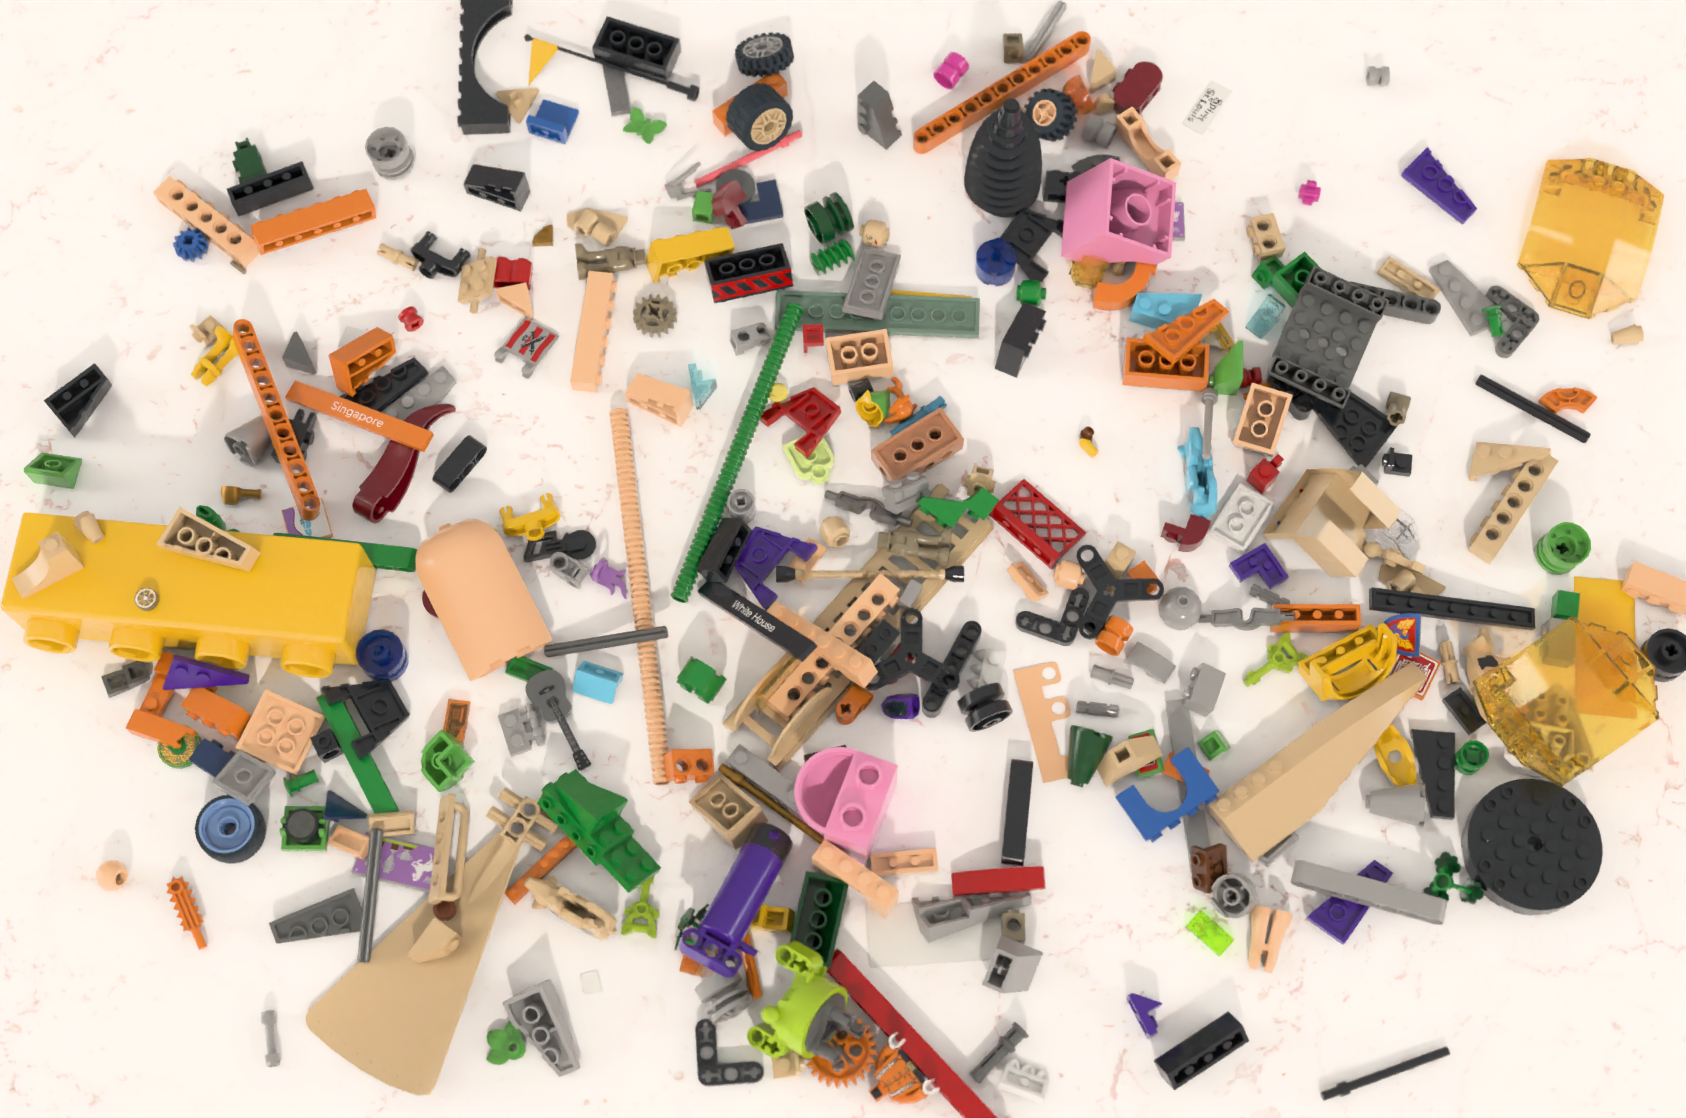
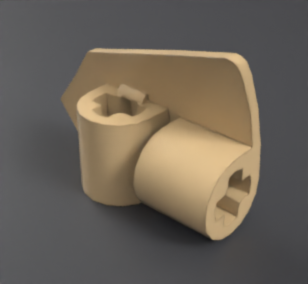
[567,207,628,247]
[1379,565,1446,596]

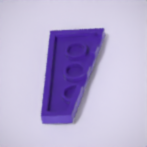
[1401,147,1477,225]
[1306,860,1393,945]

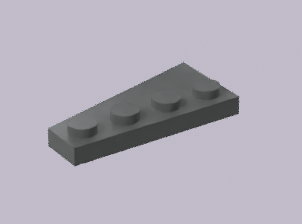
[269,888,362,944]

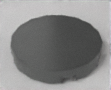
[716,169,756,207]

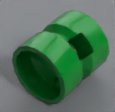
[1455,740,1489,775]

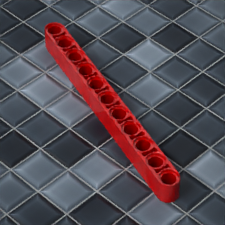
[826,948,998,1118]

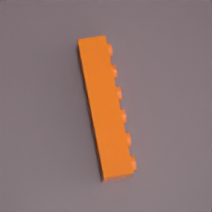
[250,189,376,255]

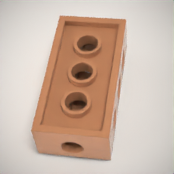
[871,407,964,484]

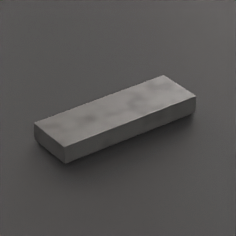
[602,65,631,117]

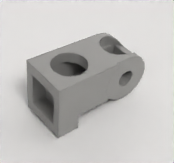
[729,323,771,356]

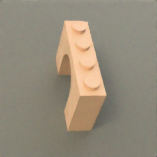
[812,840,899,919]

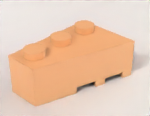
[625,374,693,427]

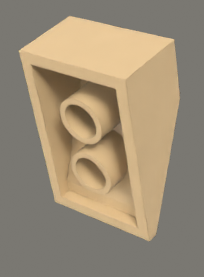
[688,773,768,850]

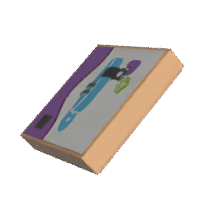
[281,497,334,538]

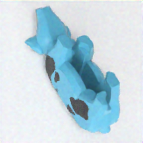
[1177,427,1217,519]

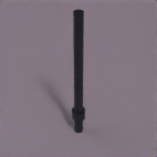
[1320,1046,1450,1101]

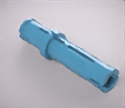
[890,396,947,436]

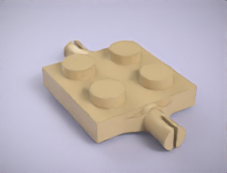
[458,248,497,314]

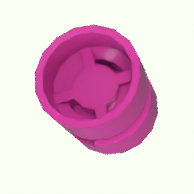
[933,52,969,90]

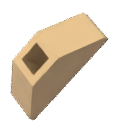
[1097,735,1163,787]

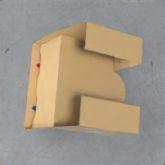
[1262,468,1401,577]

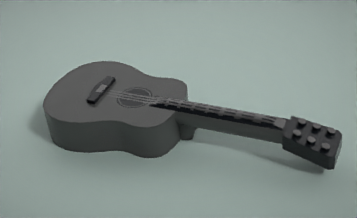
[525,670,591,771]

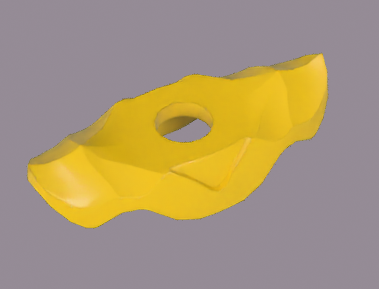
[1374,724,1417,786]

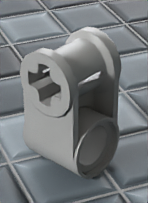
[550,552,591,589]

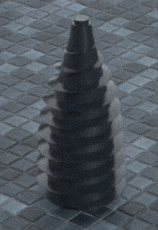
[964,98,1042,217]

